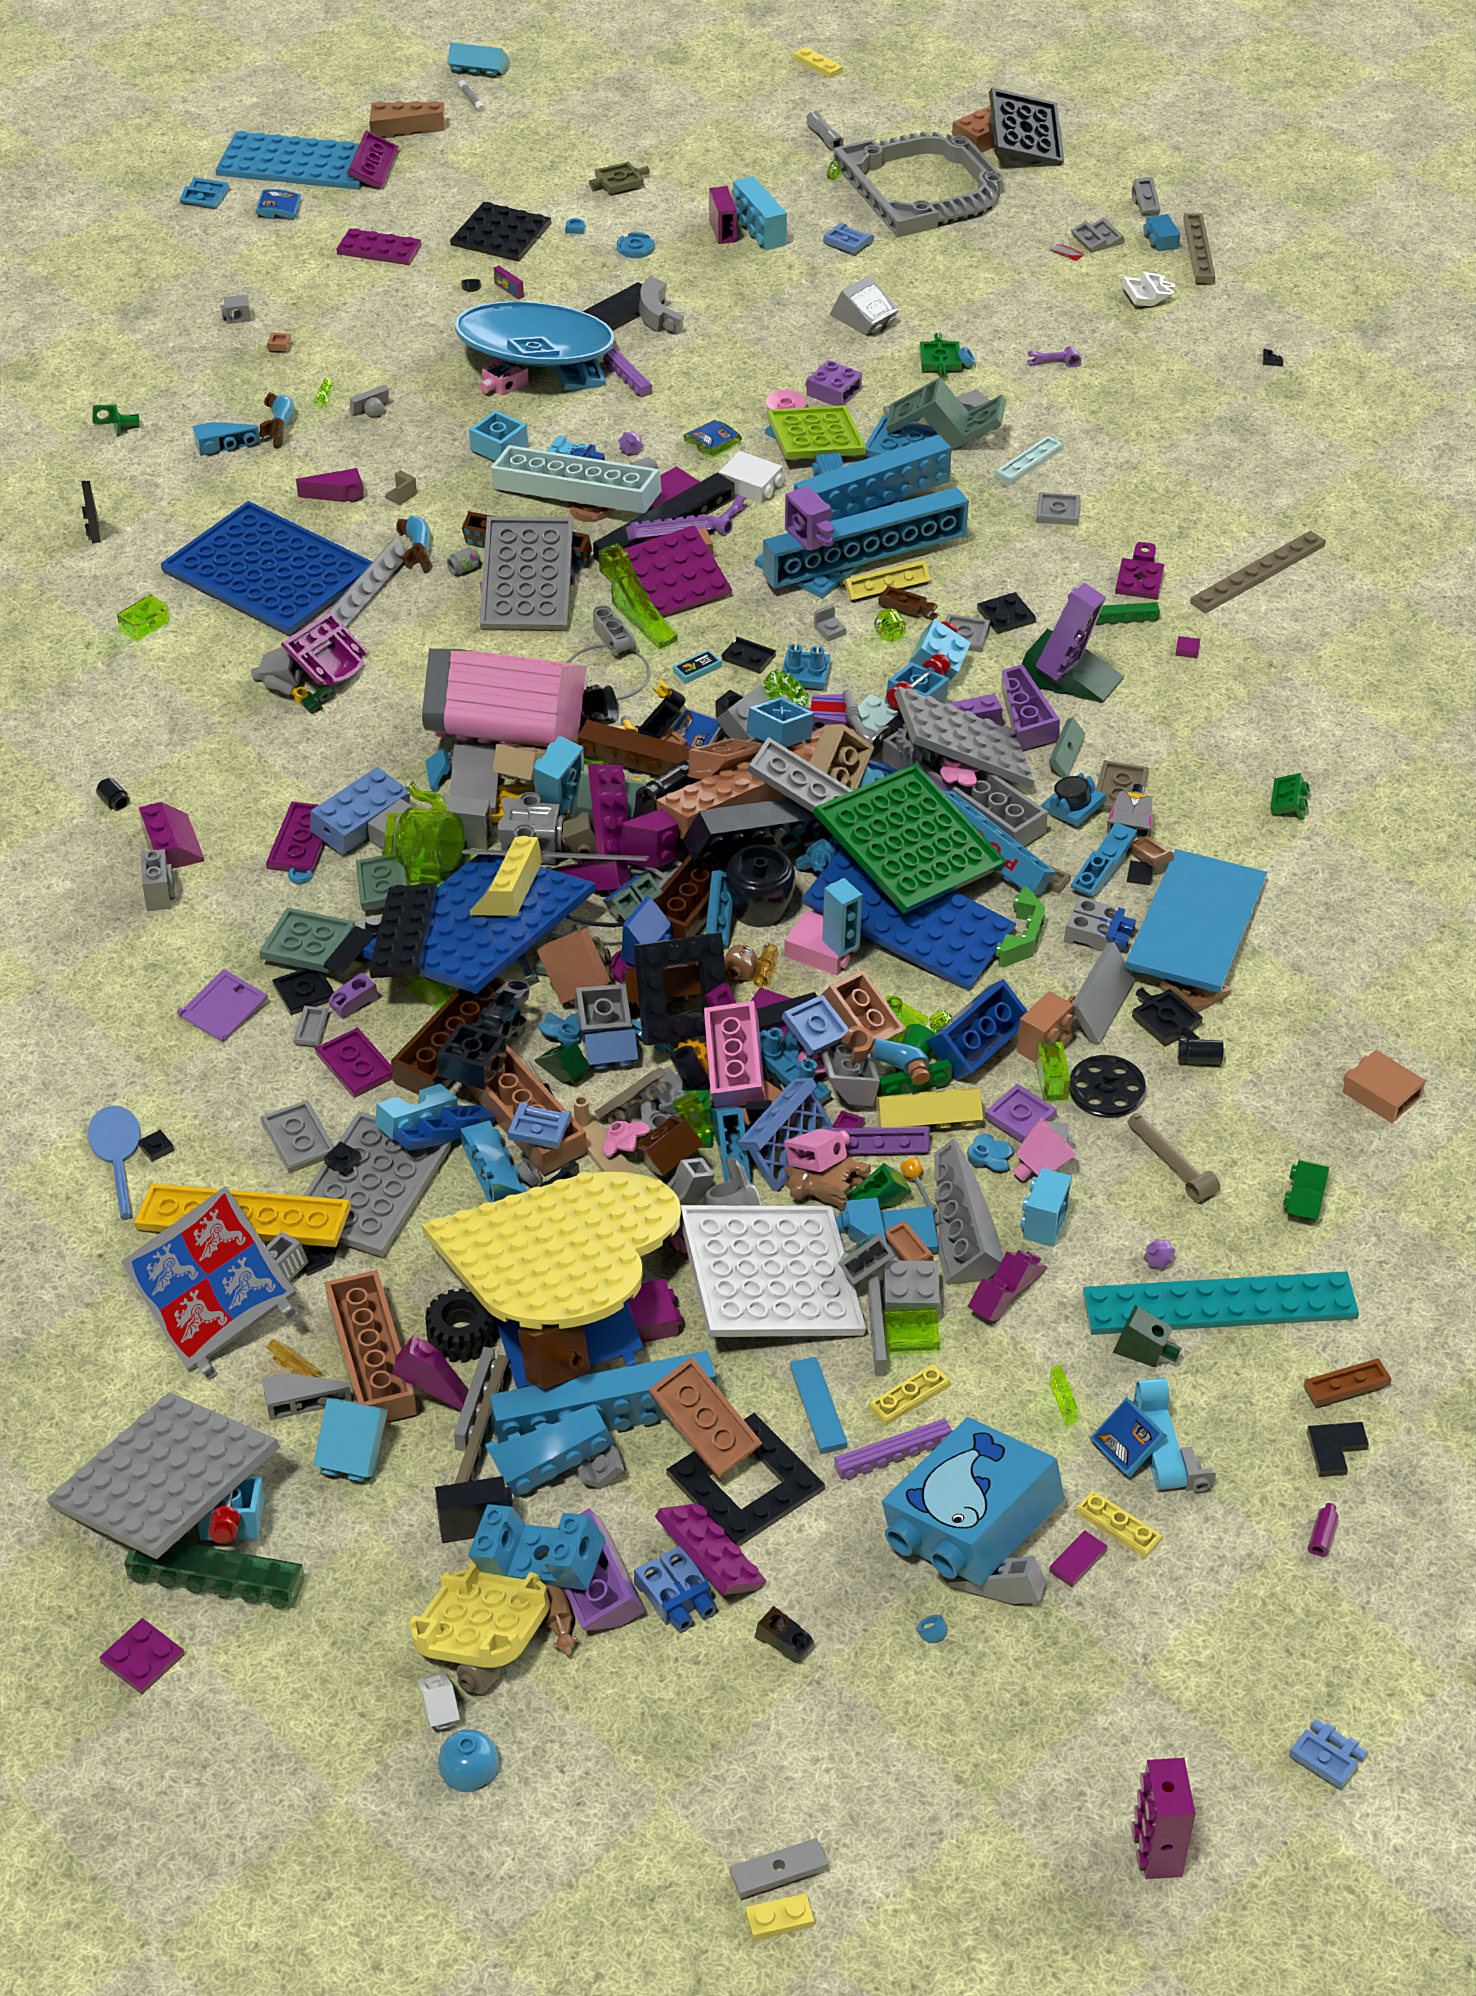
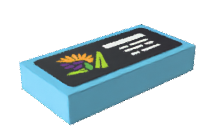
[673,650,722,684]

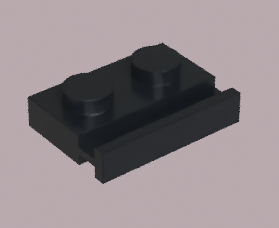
[722,636,776,674]

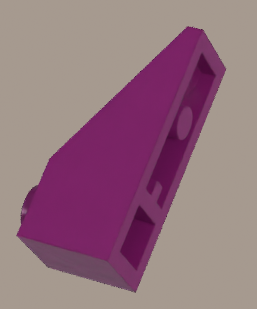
[296,468,364,502]
[553,859,630,894]
[393,1335,469,1411]

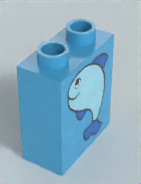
[882,1417,1065,1586]

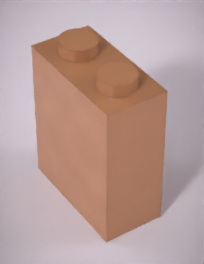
[537,927,611,1004]
[1343,1050,1426,1124]

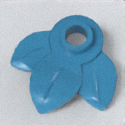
[537,1012,581,1044]
[967,1134,1014,1171]

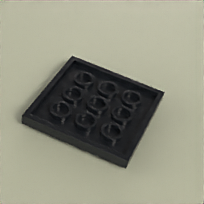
[450,202,551,262]

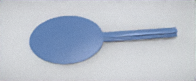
[88,1106,140,1220]

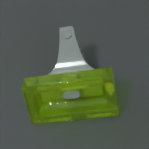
[658,1089,715,1138]

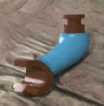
[259,392,294,448]

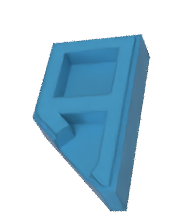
[425,749,451,792]

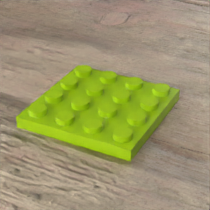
[767,405,866,460]

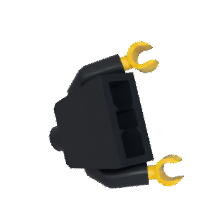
[619,680,686,739]

